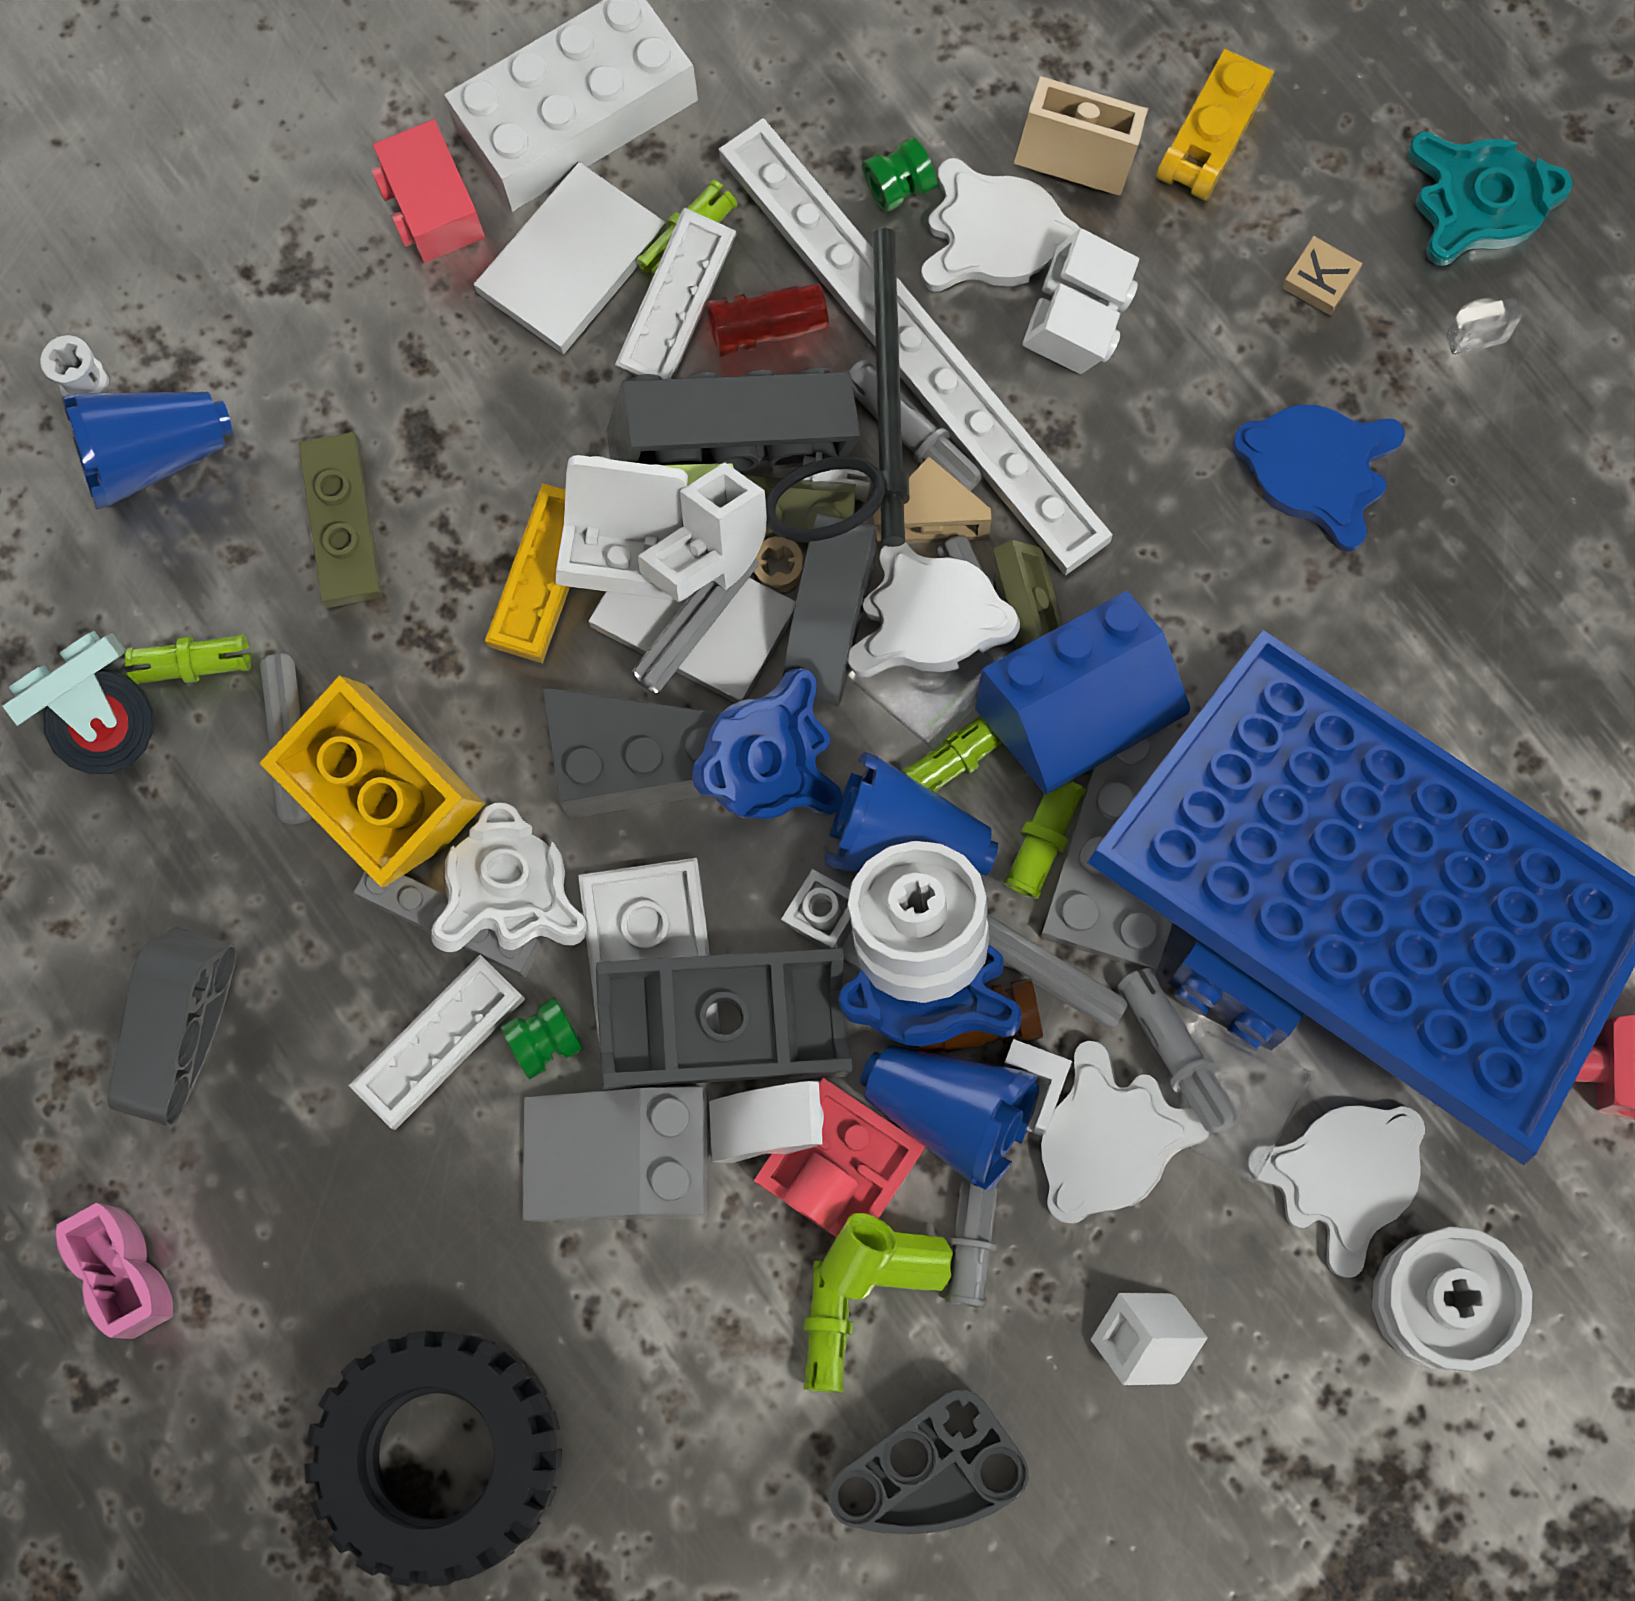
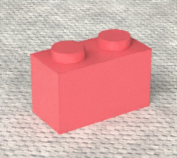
[371,119,485,263]

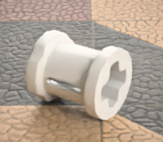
[40,335,109,396]

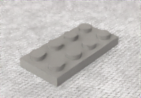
[1040,728,1184,974]

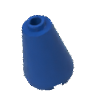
[62,392,233,510]
[824,752,998,876]
[860,1045,1039,1191]

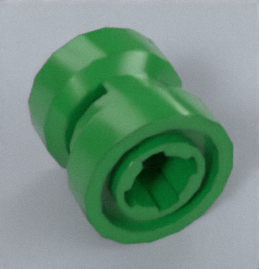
[862,137,937,213]
[501,997,584,1079]

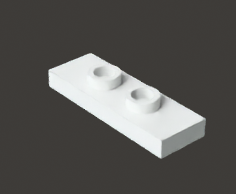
[615,208,736,379]
[349,955,525,1130]

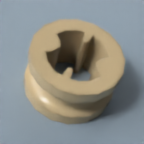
[753,536,804,595]

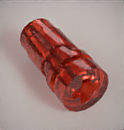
[707,283,829,357]

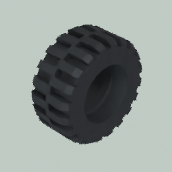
[304,1330,562,1588]

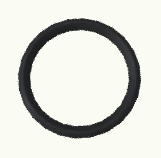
[765,457,885,542]

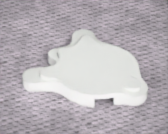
[921,158,1080,292]
[848,542,1020,677]
[431,803,587,952]
[1041,1041,1210,1224]
[1246,1105,1425,1278]

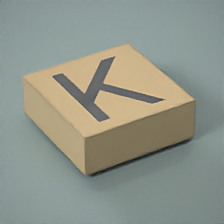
[1282,236,1363,316]

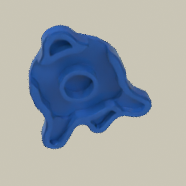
[1233,404,1405,552]
[692,669,842,819]
[839,945,1021,1046]

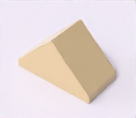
[873,457,991,545]

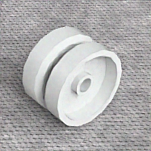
[848,841,989,1003]
[1372,1227,1532,1371]

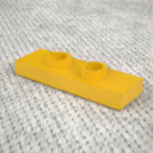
[485,483,570,663]

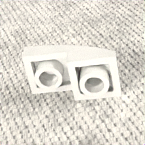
[781,869,860,971]
[709,1081,824,1163]

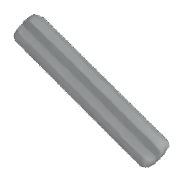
[632,558,759,694]
[260,653,312,824]
[987,914,1128,1029]

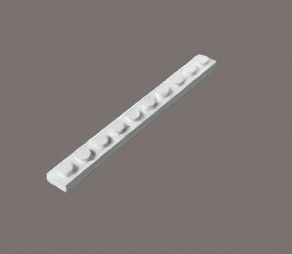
[719,118,1113,576]

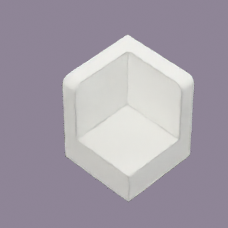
[1004,1039,1072,1137]
[1091,1293,1208,1385]

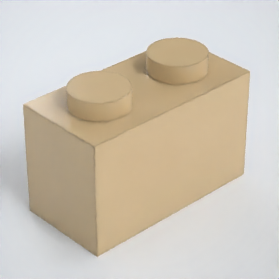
[1014,76,1148,196]

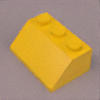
[259,675,485,887]

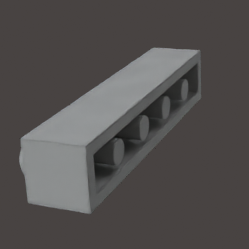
[353,872,542,979]

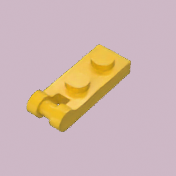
[1156,48,1275,201]

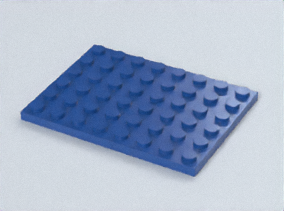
[1087,630,1635,1165]

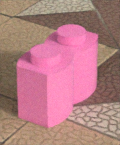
[56,1203,173,1339]

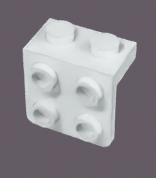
[555,455,688,600]

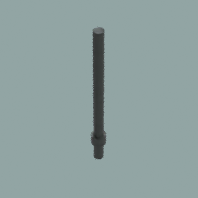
[873,228,910,547]

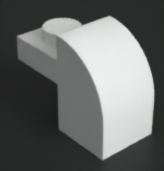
[638,462,767,602]

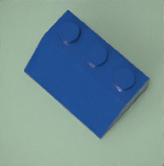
[975,591,1191,795]

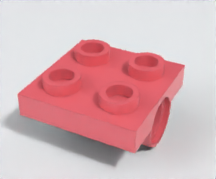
[754,1078,926,1238]

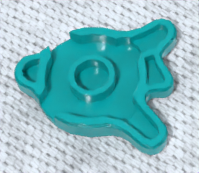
[1407,131,1573,266]

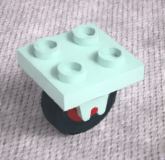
[2,631,154,774]

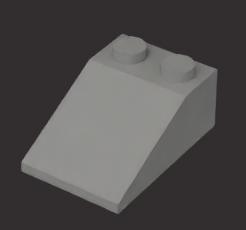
[523,1087,708,1222]

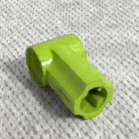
[820,1213,953,1300]

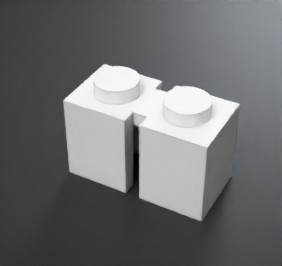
[1022,228,1140,375]

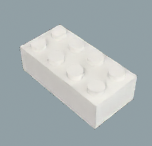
[444,0,698,212]

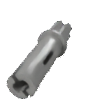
[849,359,981,491]
[1118,968,1239,1135]

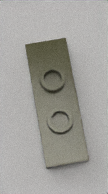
[298,432,383,608]

